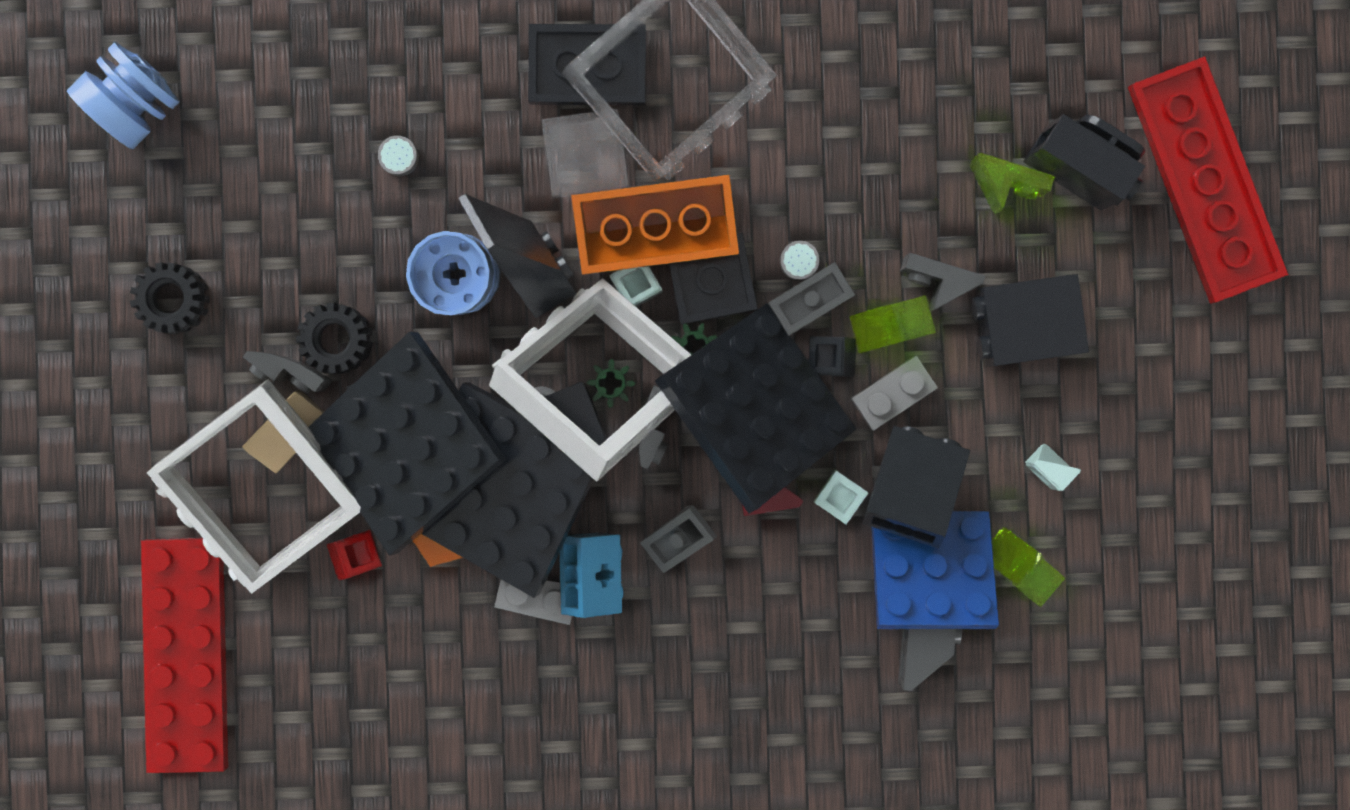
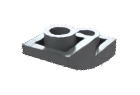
[243,351,333,394]
[639,385,669,469]

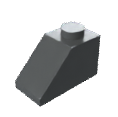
[898,629,962,691]

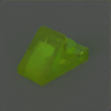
[970,152,1055,214]
[849,295,936,353]
[992,527,1065,608]

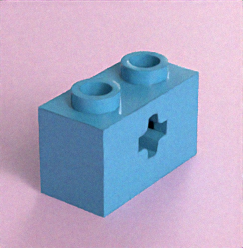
[560,533,623,618]

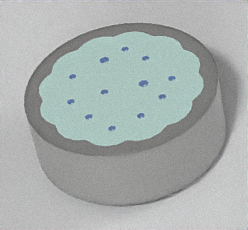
[378,135,419,176]
[780,241,819,281]

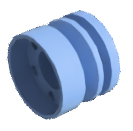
[67,42,180,149]
[406,231,501,316]

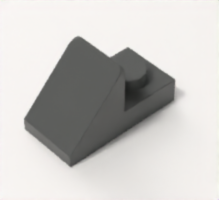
[900,253,985,312]
[640,505,717,573]

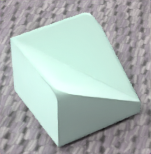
[609,266,663,307]
[1025,444,1081,491]

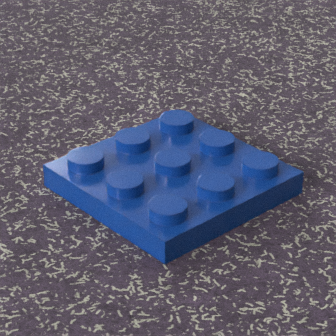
[871,511,999,629]

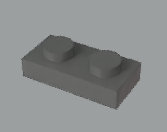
[768,262,855,336]

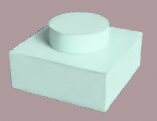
[813,470,868,525]

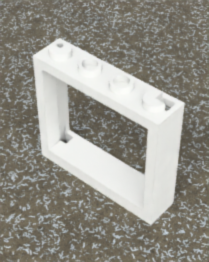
[489,278,691,482]
[147,379,361,594]

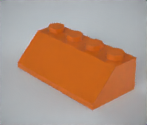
[571,175,739,275]

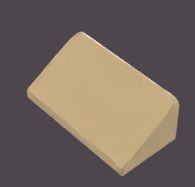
[242,391,324,473]

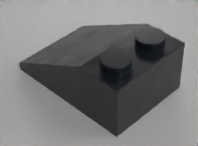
[458,194,576,318]

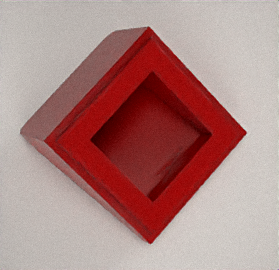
[327,530,382,580]

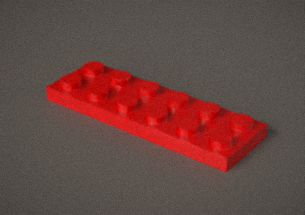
[1128,56,1288,304]
[141,538,228,773]

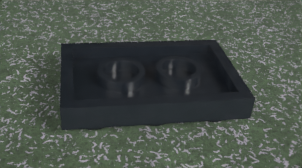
[528,24,646,106]

